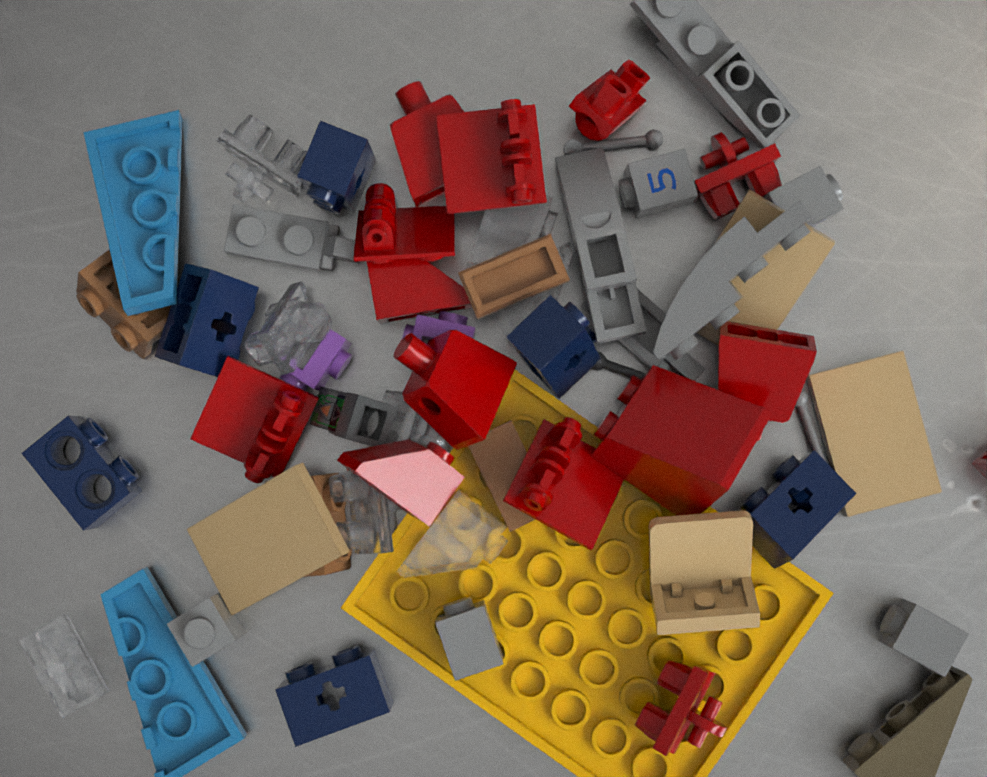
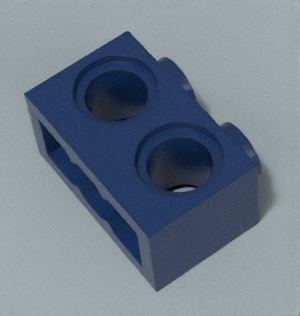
[21,415,142,531]

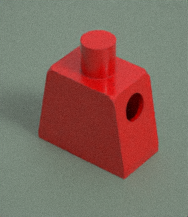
[389,81,464,207]
[718,321,817,441]
[393,330,517,450]

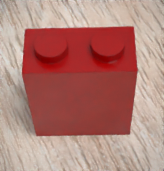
[590,365,773,516]

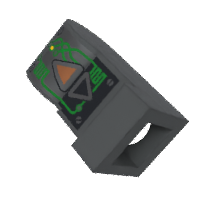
[309,387,398,446]

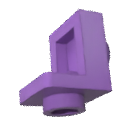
[402,311,476,342]
[273,329,352,391]

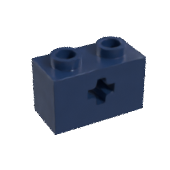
[297,120,376,215]
[154,263,259,377]
[506,295,601,399]
[739,450,857,569]
[275,645,393,747]

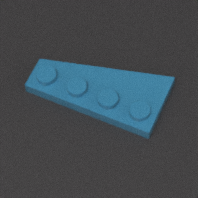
[83,110,182,316]
[100,567,247,777]

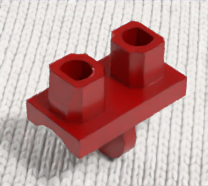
[569,59,651,141]
[694,132,782,220]
[635,660,727,756]

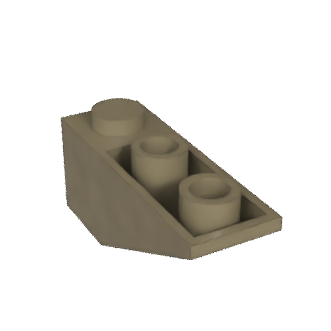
[841,666,973,777]

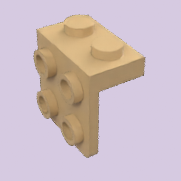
[649,510,760,635]

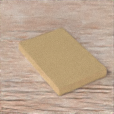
[697,189,835,346]
[807,351,942,517]
[187,463,350,616]

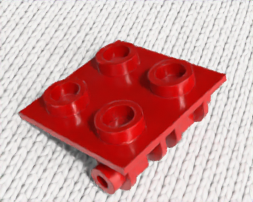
[436,99,547,215]
[353,183,455,264]
[190,356,319,483]
[503,417,624,551]

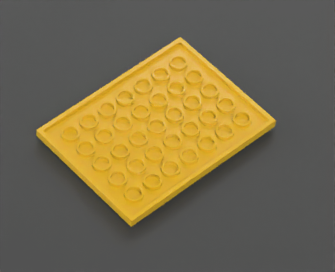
[341,370,834,777]

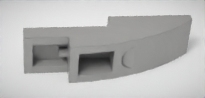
[629,0,801,149]
[555,147,646,344]
[653,200,813,361]

